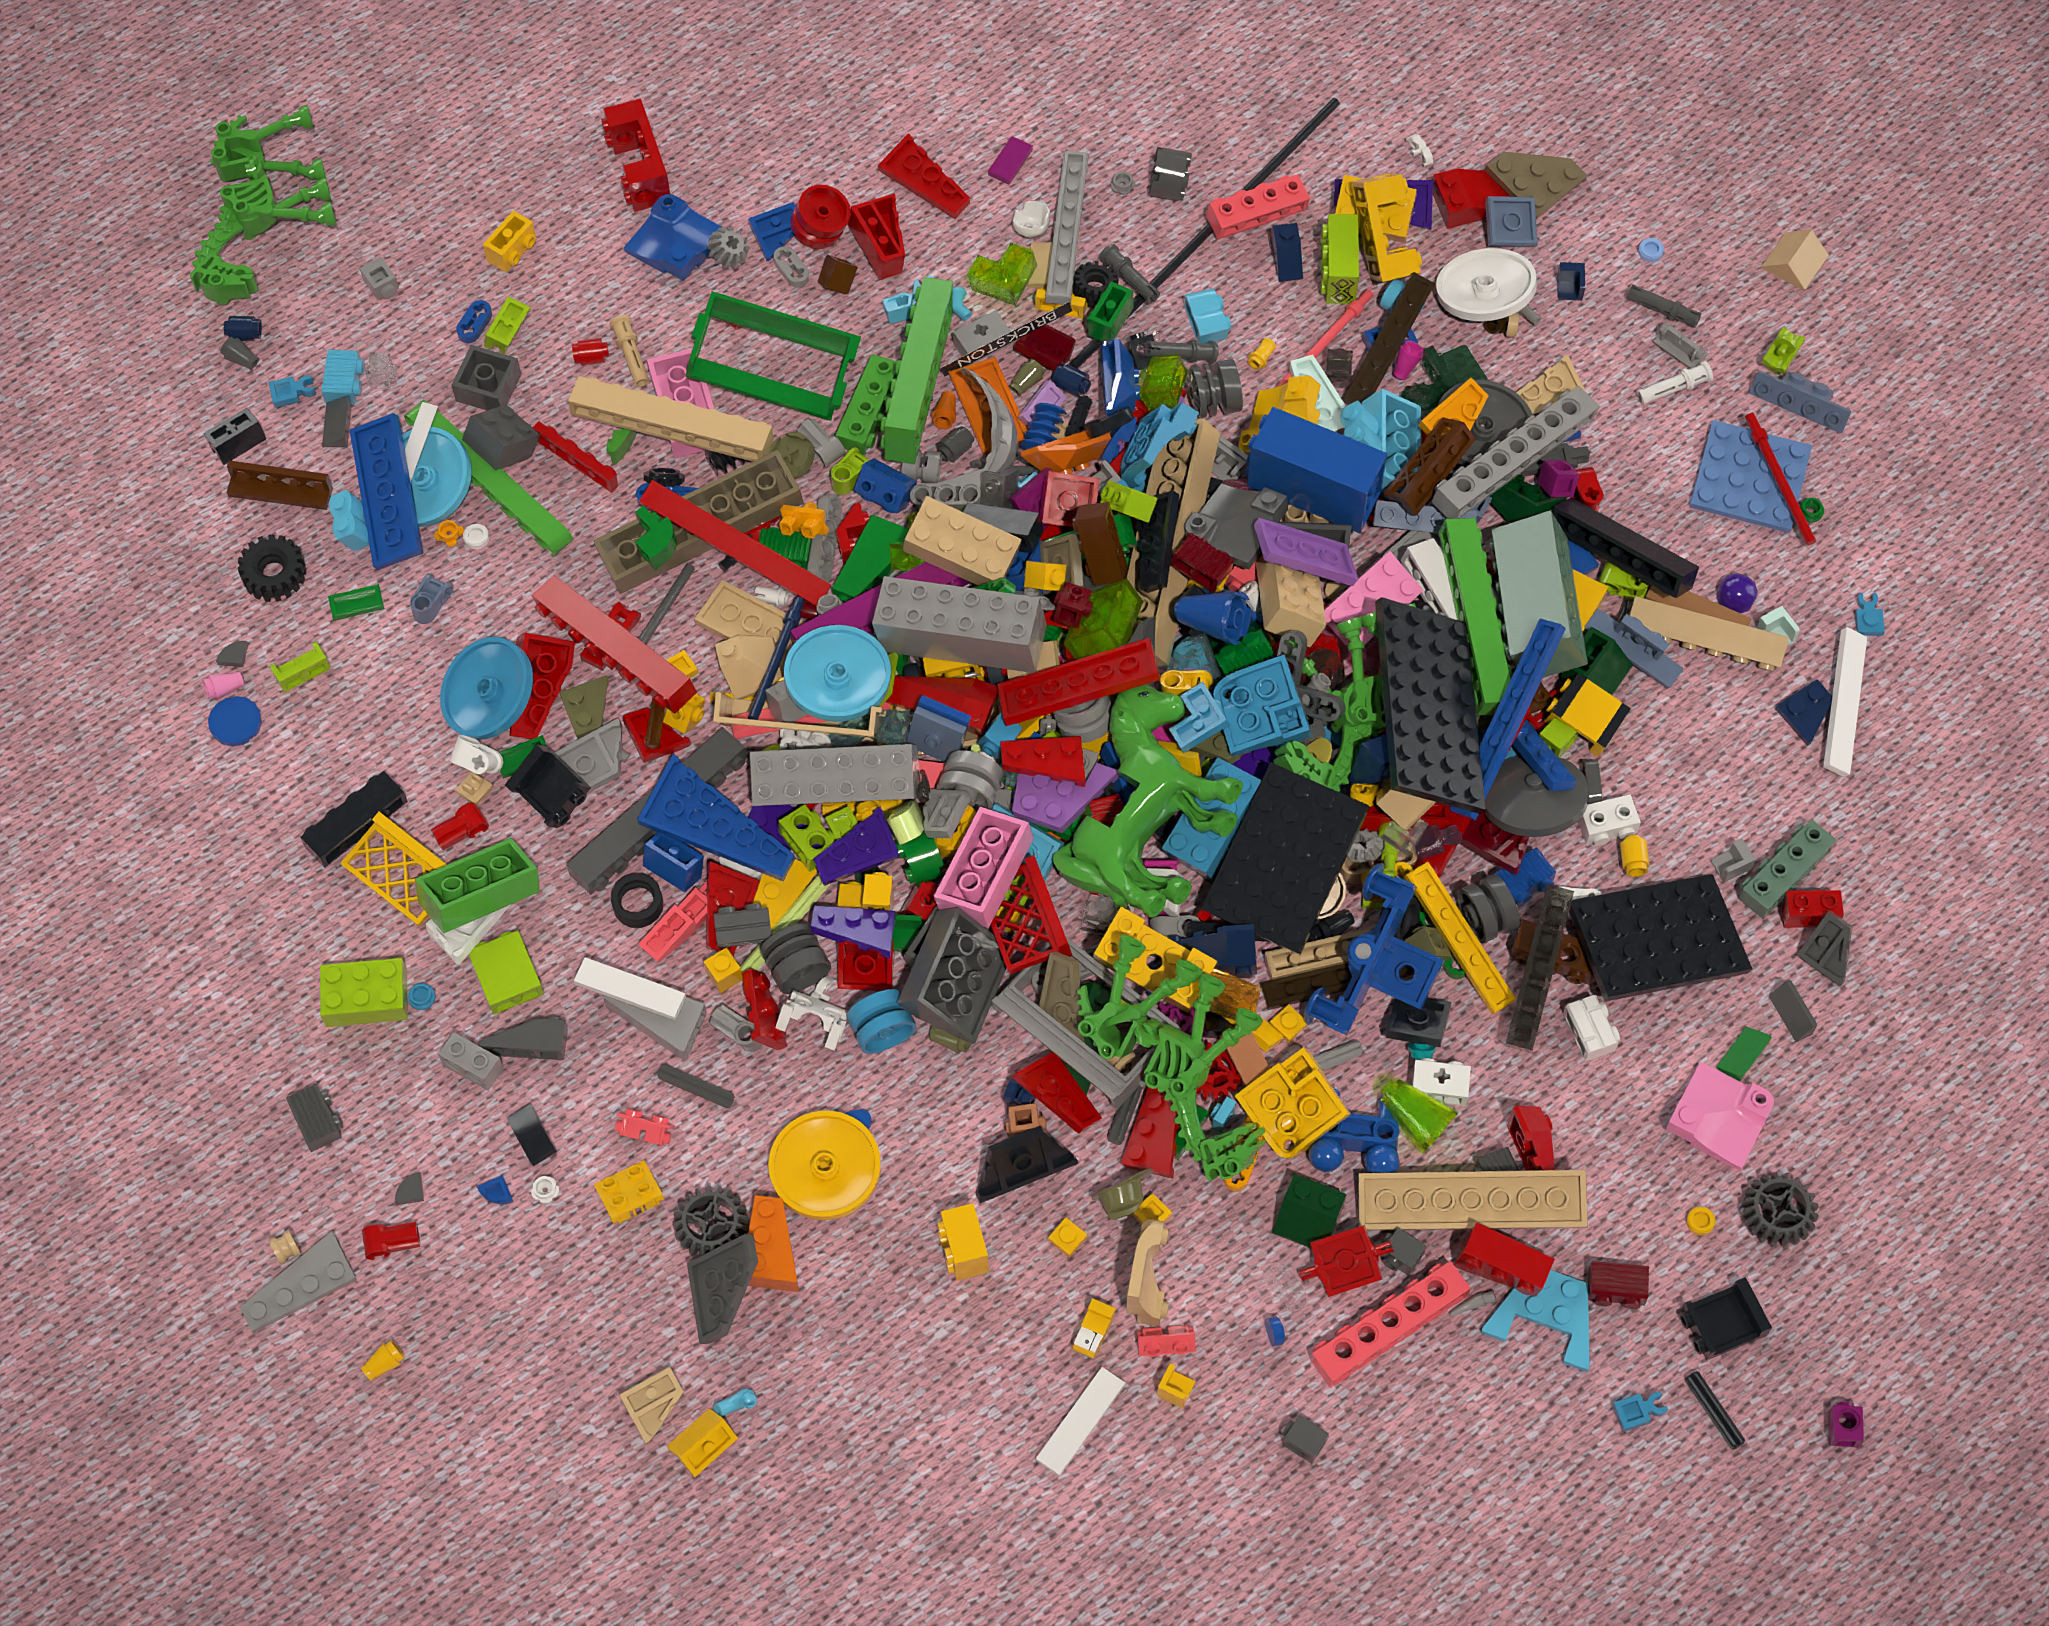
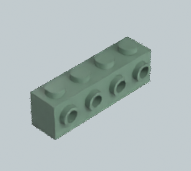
[1739,819,1837,920]

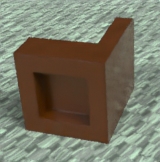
[818,255,858,295]

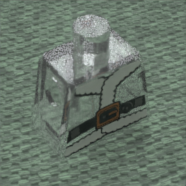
[1077,894,1131,937]

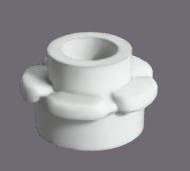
[531,1176,559,1203]

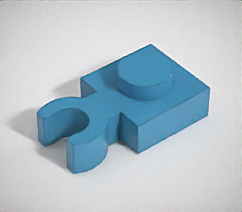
[268,375,316,408]
[1855,593,1885,636]
[1612,1392,1668,1432]

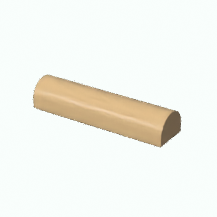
[1264,928,1371,980]

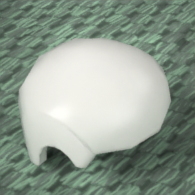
[1013,201,1050,238]

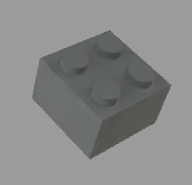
[451,345,521,410]
[462,405,540,470]

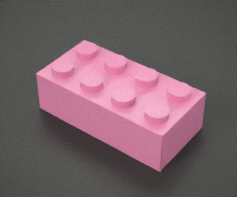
[647,348,714,458]
[1321,551,1424,661]
[934,807,1034,928]

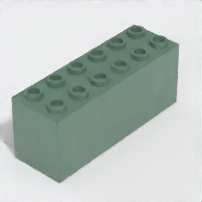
[1490,510,1588,678]

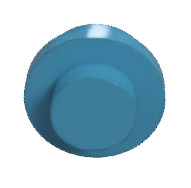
[408,984,436,1010]

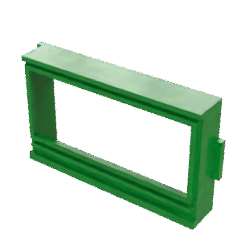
[685,291,861,421]

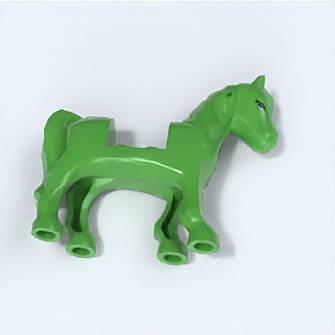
[1053,684,1243,917]

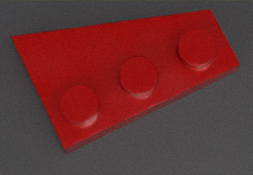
[1001,736,1085,787]
[706,861,760,956]
[742,969,788,1050]
[1012,1052,1102,1134]

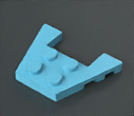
[1481,1270,1590,1372]

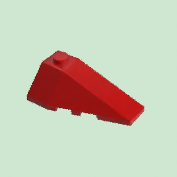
[509,633,575,740]
[885,676,999,737]
[1507,1106,1555,1171]

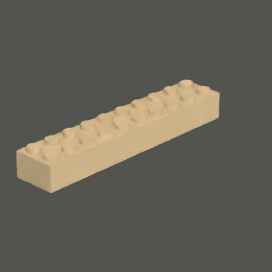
[1114,419,1220,666]

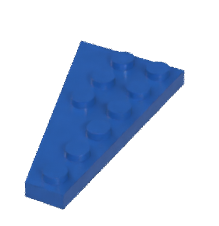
[637,754,795,882]

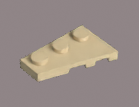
[1516,354,1587,417]

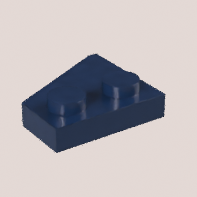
[1775,679,1832,746]

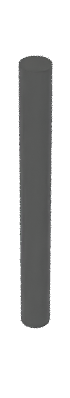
[638,563,695,645]

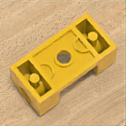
[1351,173,1422,282]
[1093,907,1217,1013]

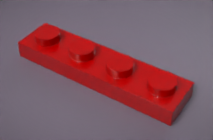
[532,421,618,493]

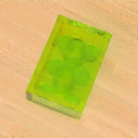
[1064,578,1143,660]

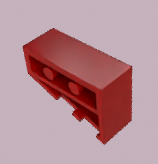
[848,193,905,280]
[1454,1222,1555,1296]

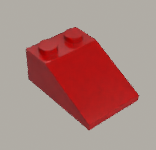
[1433,168,1510,229]

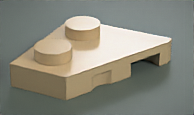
[619,1367,684,1444]

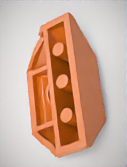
[1020,430,1111,474]

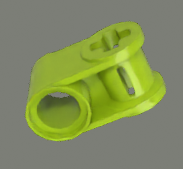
[831,447,872,495]
[1599,561,1650,600]

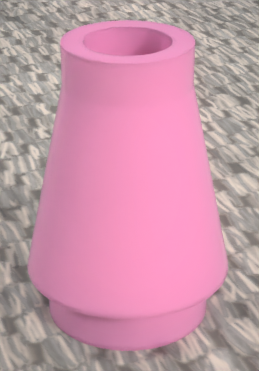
[203,671,244,700]

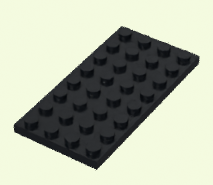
[1375,597,1485,814]

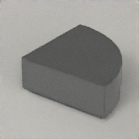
[216,641,248,667]
[395,1172,424,1206]

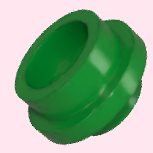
[1799,498,1824,523]

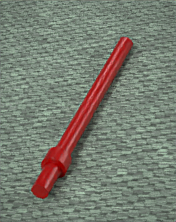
[1745,412,1816,545]

